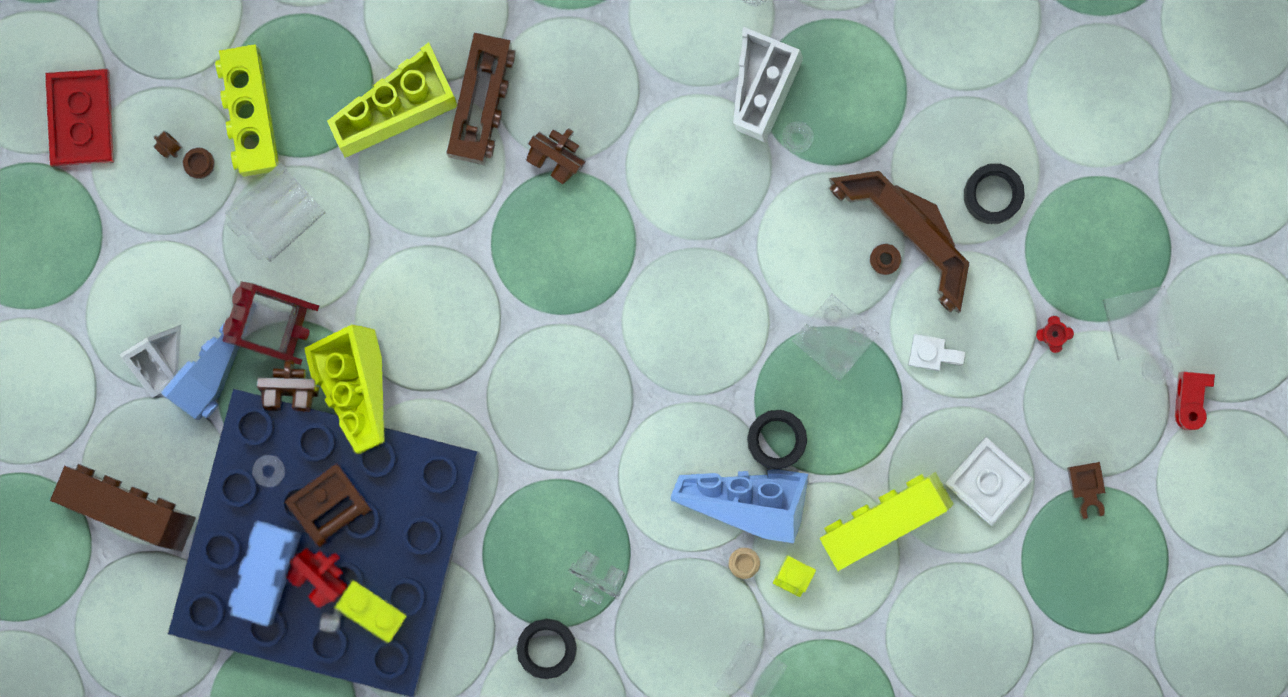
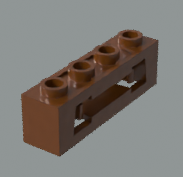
[446,32,516,166]

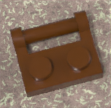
[285,463,371,548]

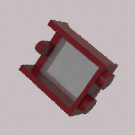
[222,281,320,365]

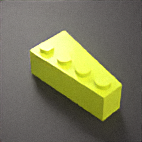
[327,42,457,158]

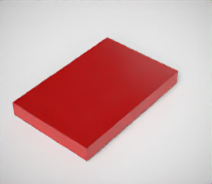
[45,69,114,166]

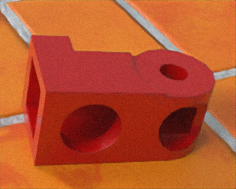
[1175,371,1215,430]

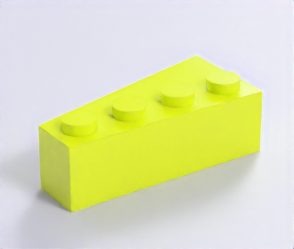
[819,472,954,571]

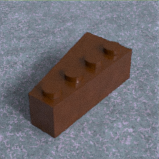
[50,464,196,552]

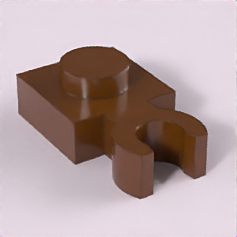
[1067,462,1105,519]

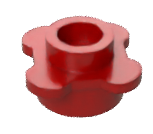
[1036,316,1074,353]

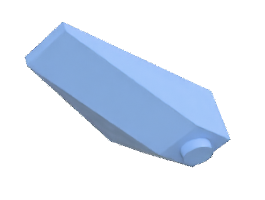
[161,302,256,420]
[671,469,808,543]

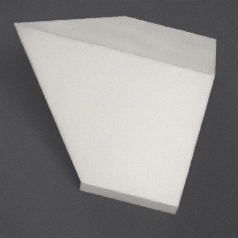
[120,325,181,398]

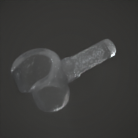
[320,592,345,633]

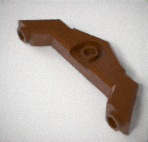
[828,171,970,313]

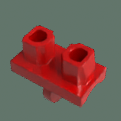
[286,548,348,608]

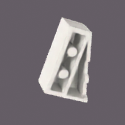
[733,27,803,143]

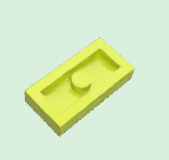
[335,580,406,644]

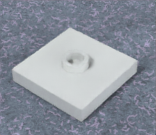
[944,437,1033,526]

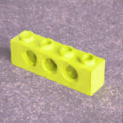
[215,44,280,177]

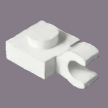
[908,334,966,371]

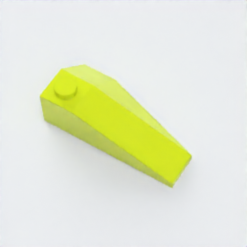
[304,324,384,454]

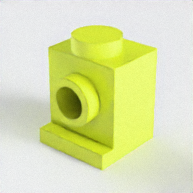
[772,555,816,597]

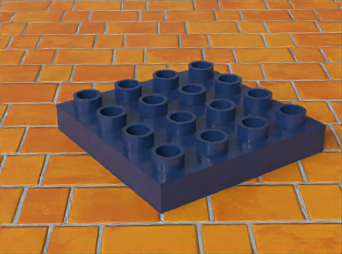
[168,389,480,697]

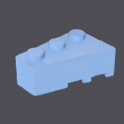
[229,522,302,626]

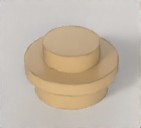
[729,548,760,579]

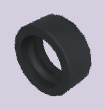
[964,163,1025,224]
[747,409,807,469]
[516,618,577,679]

